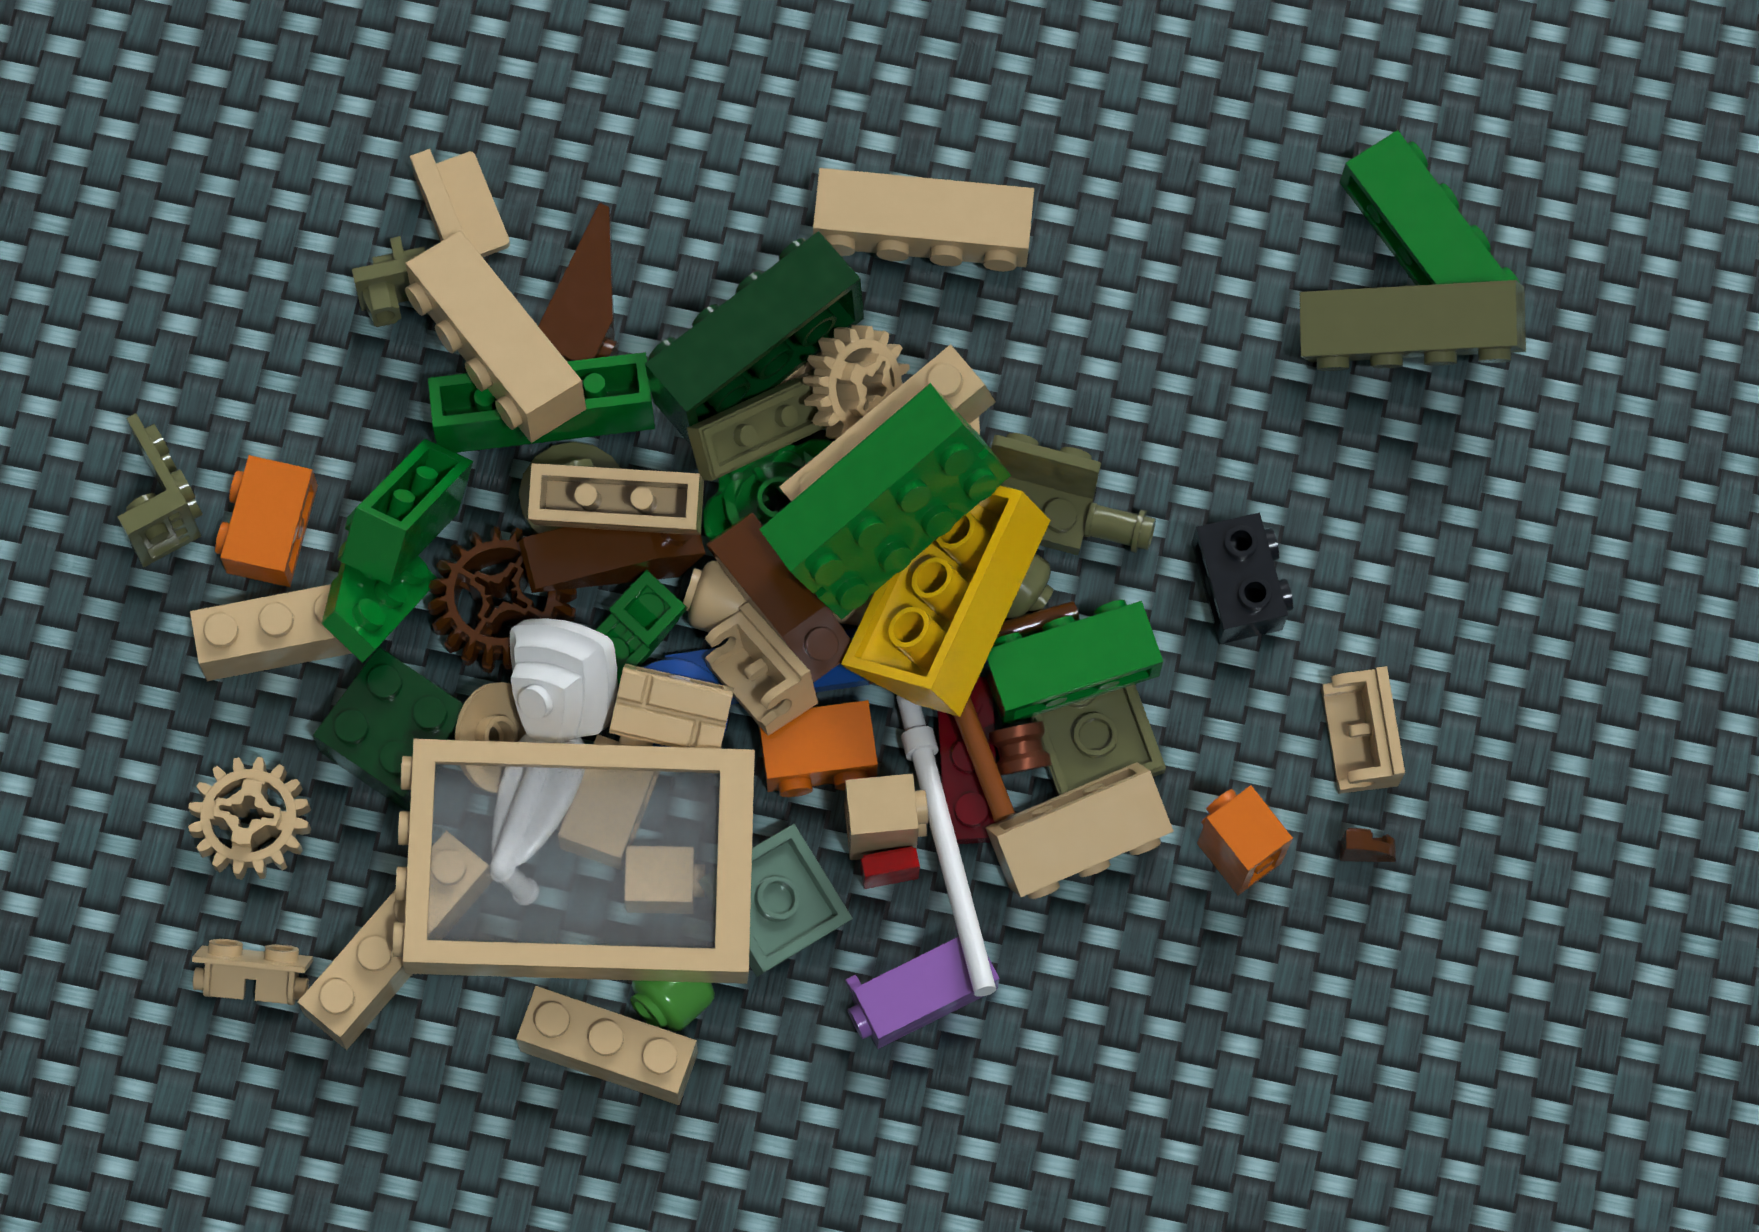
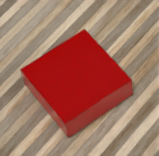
[860,846,920,889]

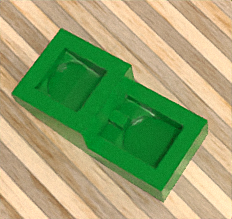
[596,569,687,688]

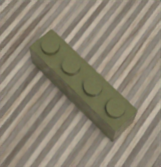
[1299,280,1526,371]

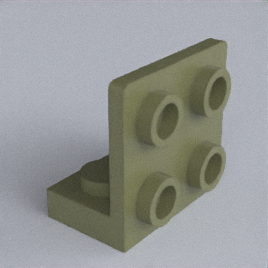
[117,413,203,568]
[991,433,1101,555]

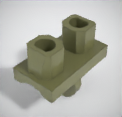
[352,236,429,327]

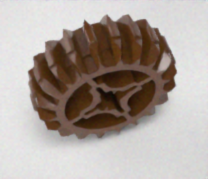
[428,526,577,674]

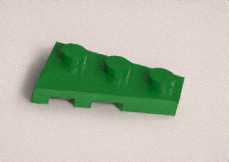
[322,508,438,663]

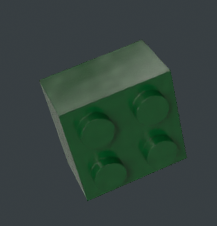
[313,647,464,811]

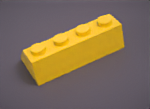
[841,485,1051,717]

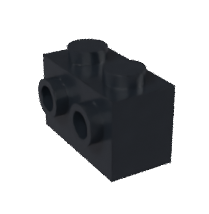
[1192,512,1293,645]

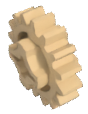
[803,325,910,439]
[188,757,311,880]

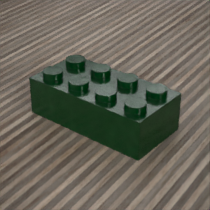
[645,231,864,447]

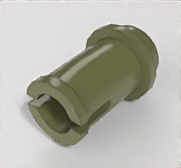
[1084,502,1156,553]

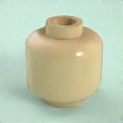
[683,561,747,639]

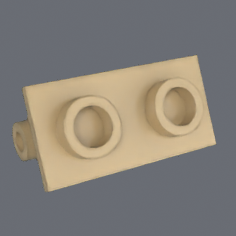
[192,939,313,1005]

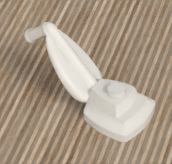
[490,618,618,906]

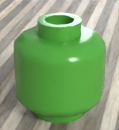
[630,980,715,1031]

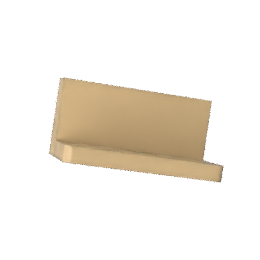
[410,149,510,257]

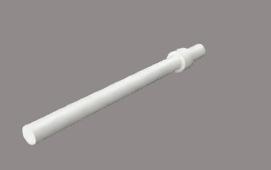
[896,695,996,997]

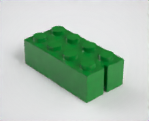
[759,383,1011,620]

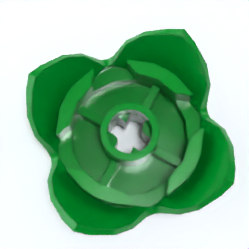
[703,439,832,541]

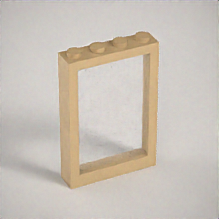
[393,739,755,984]

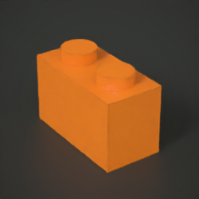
[215,455,318,587]
[758,700,878,797]
[1197,785,1293,895]

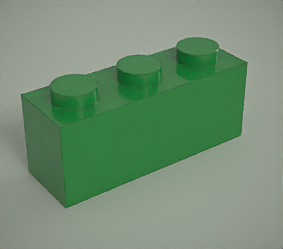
[341,439,473,585]
[983,600,1164,726]

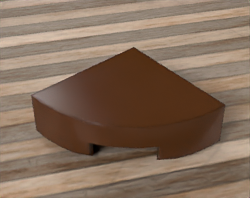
[1340,828,1396,862]

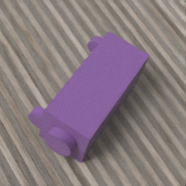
[845,925,1000,1049]

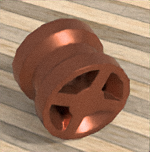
[989,721,1052,776]

